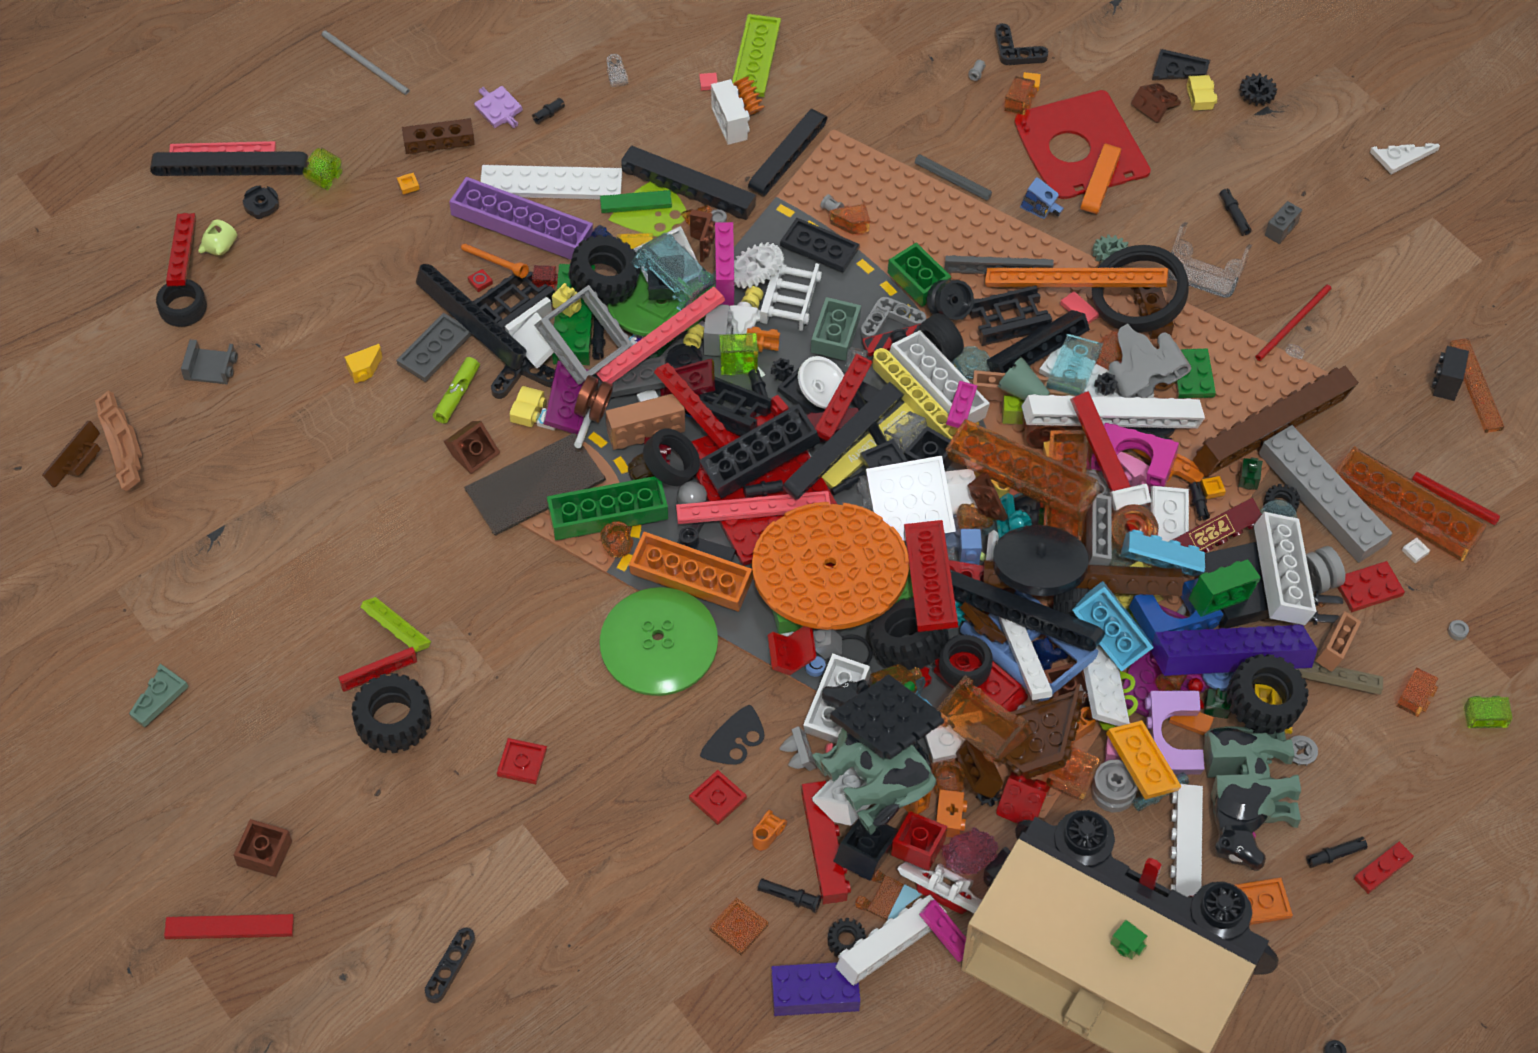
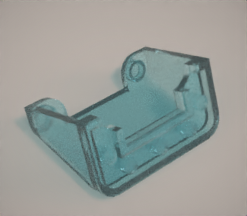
[631,233,714,311]

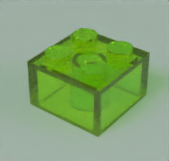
[719,333,758,375]

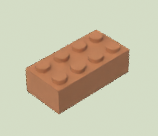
[605,394,685,450]

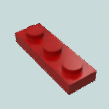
[1354,841,1414,894]

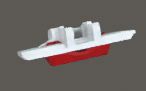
[897,862,982,914]

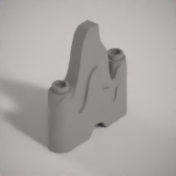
[1109,324,1191,398]

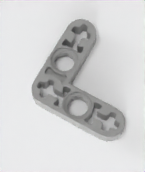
[861,297,926,339]

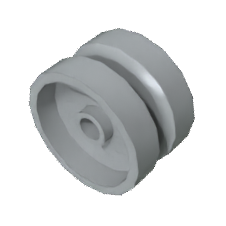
[1306,546,1346,594]
[1091,760,1138,813]

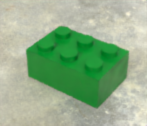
[888,242,951,307]
[1188,559,1261,617]

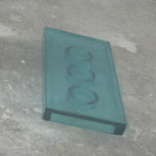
[1046,334,1103,396]

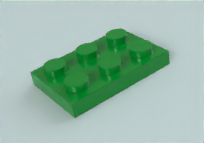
[1175,348,1216,399]

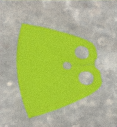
[608,182,688,237]

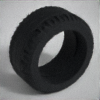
[156,279,207,327]
[919,313,964,361]
[939,634,993,689]

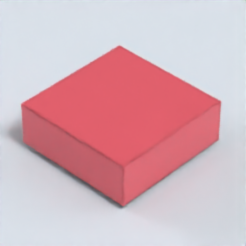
[699,73,718,91]

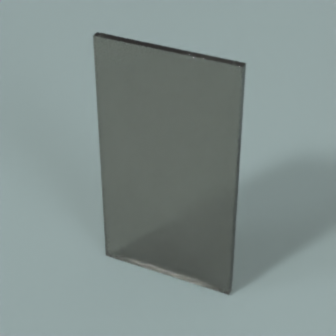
[464,433,606,536]

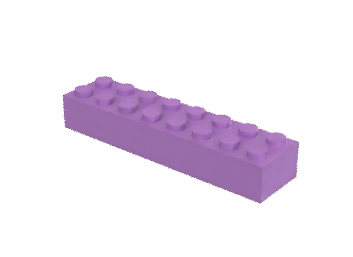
[449,177,594,260]

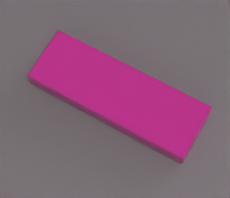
[946,381,978,430]
[919,899,966,962]

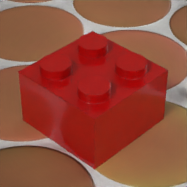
[891,811,947,871]

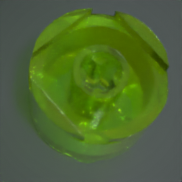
[303,148,342,190]

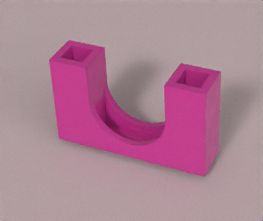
[715,222,734,306]
[1091,423,1179,487]

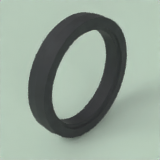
[1092,245,1189,333]

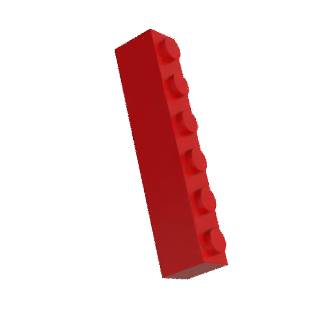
[801,781,851,905]

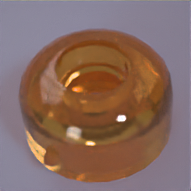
[1111,504,1159,552]

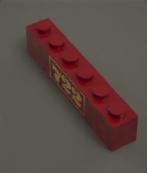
[1172,497,1262,553]

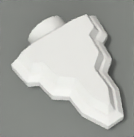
[729,302,760,343]

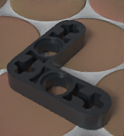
[995,23,1049,65]
[491,356,555,399]

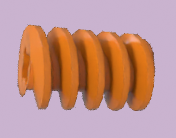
[733,77,765,116]

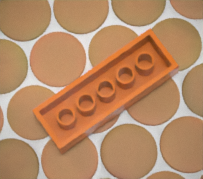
[629,532,753,612]

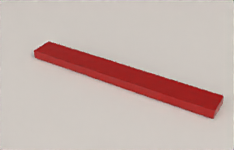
[1070,391,1150,534]

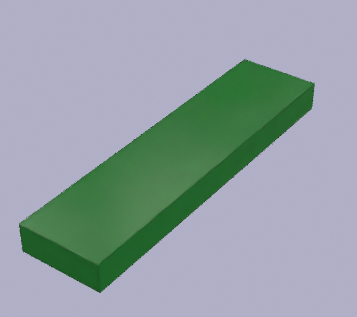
[600,190,672,213]

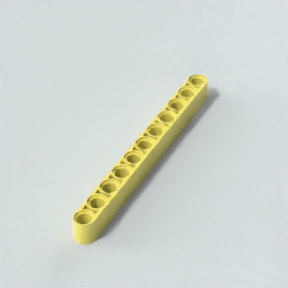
[872,348,1012,498]

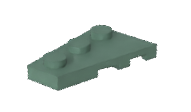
[129,664,189,728]

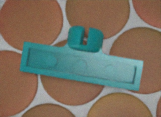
[996,493,1032,539]

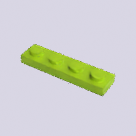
[360,597,431,652]

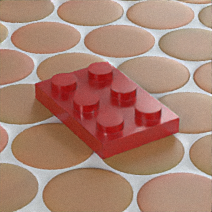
[1337,561,1405,613]

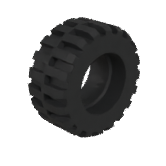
[568,235,641,305]
[869,598,949,672]
[1226,654,1309,734]
[352,673,431,753]

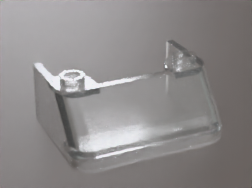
[1168,222,1252,298]

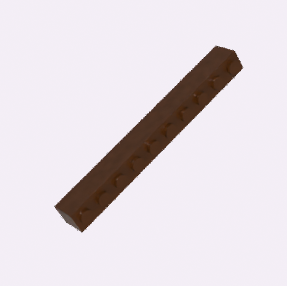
[983,560,1184,596]

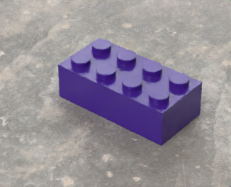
[771,962,860,1016]

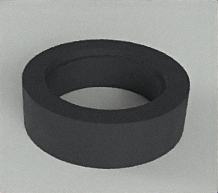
[643,428,700,486]

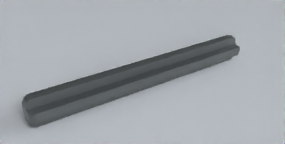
[915,154,992,200]

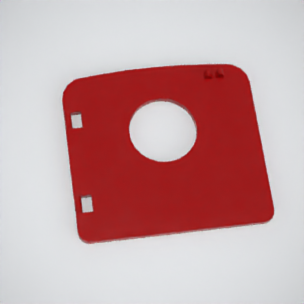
[1014,90,1151,199]

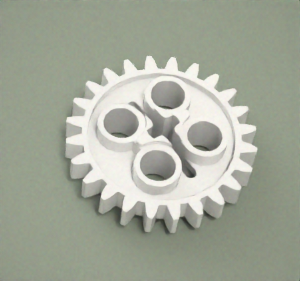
[734,242,784,289]

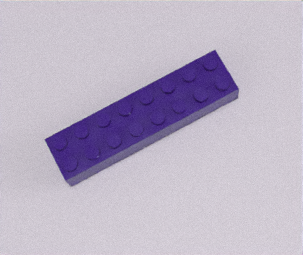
[1151,624,1318,676]

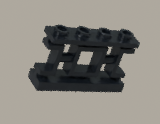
[473,271,555,330]
[969,286,1052,346]
[684,377,772,436]

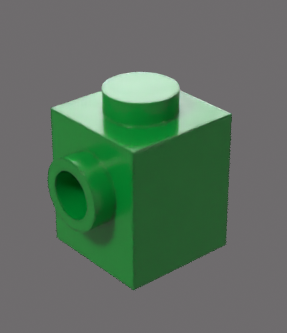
[1110,920,1147,960]

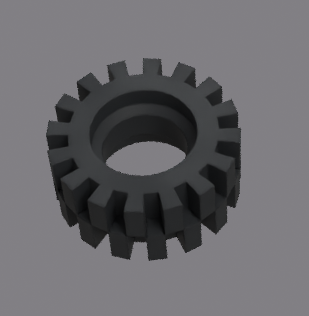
[1263,484,1300,517]
[827,918,866,957]

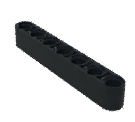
[748,109,828,196]

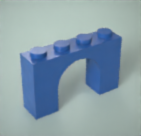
[1129,578,1223,643]

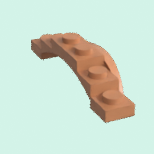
[95,391,142,491]

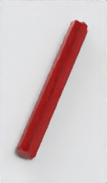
[1412,472,1500,525]

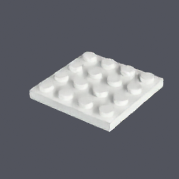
[866,456,956,541]

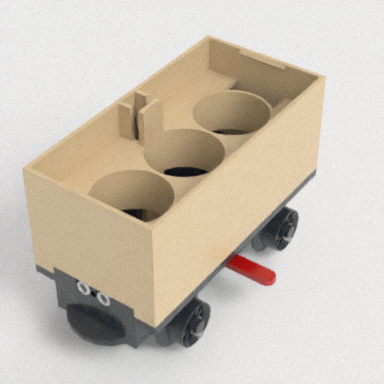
[961,810,1279,1053]

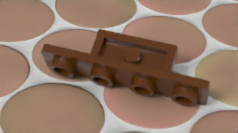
[42,421,101,487]

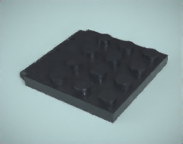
[830,674,944,760]

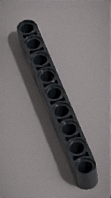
[150,151,308,176]
[416,264,527,369]
[782,382,904,500]
[950,570,1104,651]

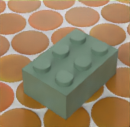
[811,297,861,361]

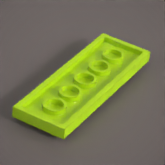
[732,14,781,97]

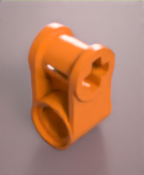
[752,810,787,851]

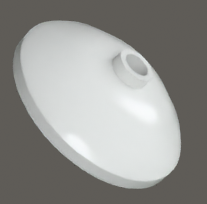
[798,356,844,409]

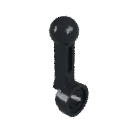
[679,501,708,546]

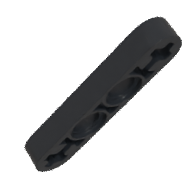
[424,927,476,1003]

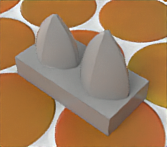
[779,726,816,771]

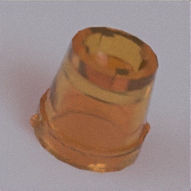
[1155,673,1187,691]

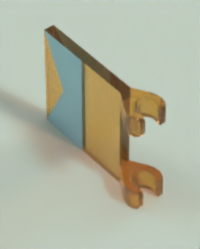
[855,870,923,920]

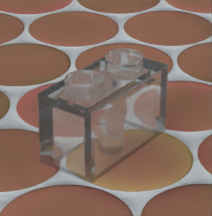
[884,411,927,453]

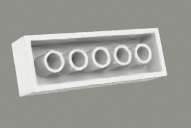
[890,330,990,428]
[1254,512,1316,625]

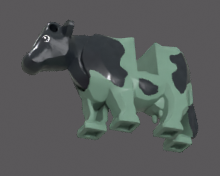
[812,679,936,835]
[1204,726,1301,871]

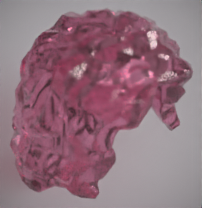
[941,827,999,875]

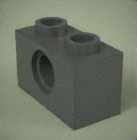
[1265,201,1302,244]

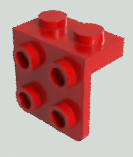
[768,626,816,675]
[996,773,1051,824]

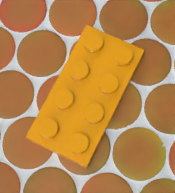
[1106,720,1181,800]

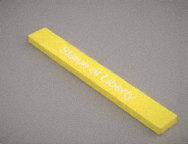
[822,397,918,488]

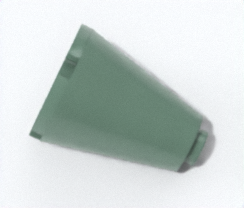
[997,357,1050,401]

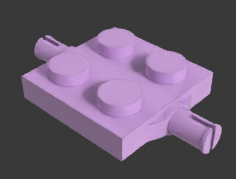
[474,86,523,128]

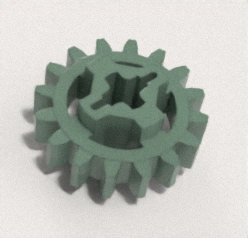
[1092,235,1129,267]

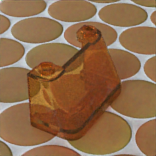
[937,675,1033,763]

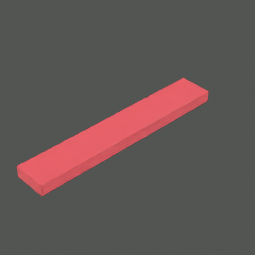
[169,141,276,152]

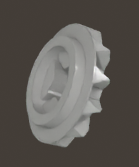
[1291,736,1318,766]

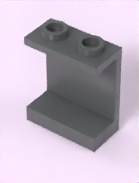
[181,339,238,385]

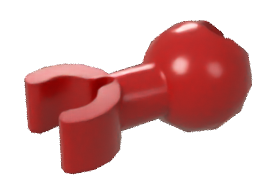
[1188,678,1204,709]

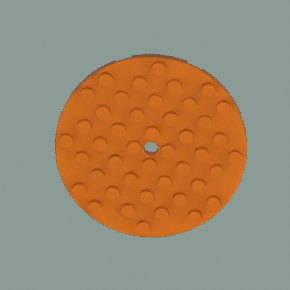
[752,502,909,630]

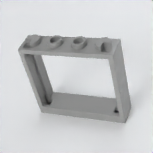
[534,285,633,385]

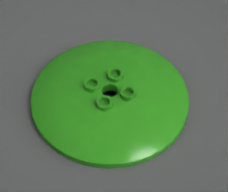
[607,266,715,336]
[600,587,718,696]

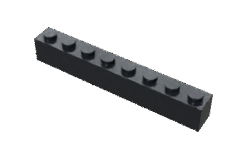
[621,145,756,220]

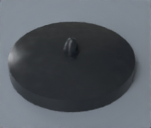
[993,525,1089,596]

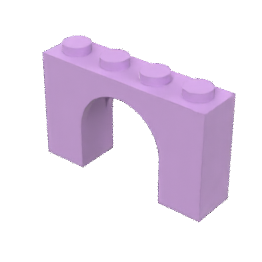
[1145,691,1204,774]

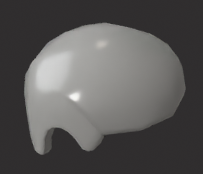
[676,481,707,504]

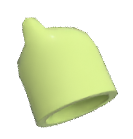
[199,220,237,256]

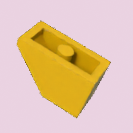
[345,344,382,384]

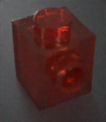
[532,265,558,289]

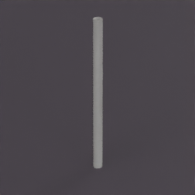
[322,30,410,95]

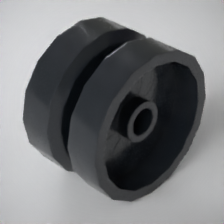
[927,279,974,320]

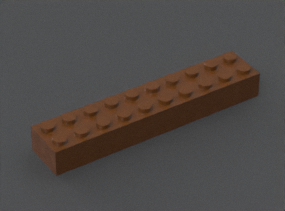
[1193,365,1359,478]

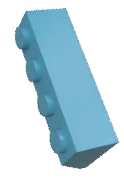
[1120,530,1205,577]
[1072,581,1153,672]

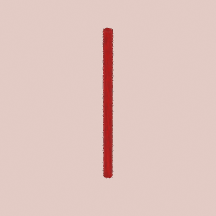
[1255,284,1332,361]

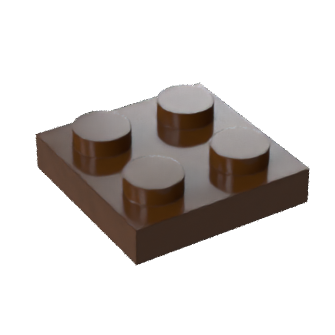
[960,602,1007,644]

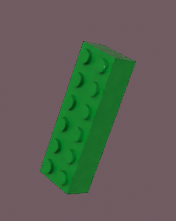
[552,264,596,365]
[547,476,668,540]

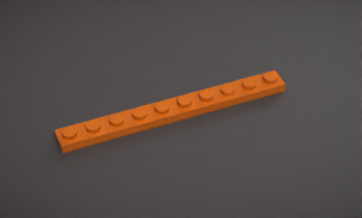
[985,268,1169,287]

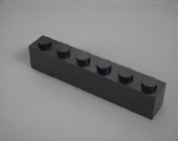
[986,310,1090,373]

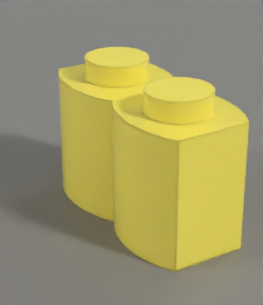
[1187,75,1217,110]
[509,386,547,427]

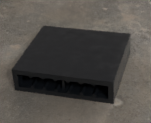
[1195,542,1270,629]

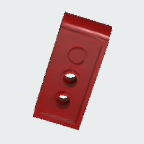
[934,652,1028,719]

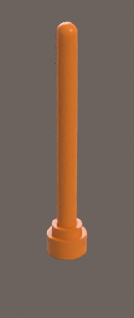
[461,244,529,278]

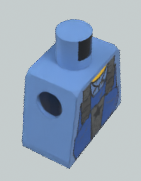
[1020,177,1064,219]

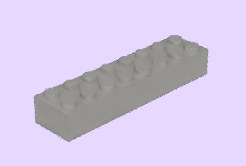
[1259,425,1393,563]

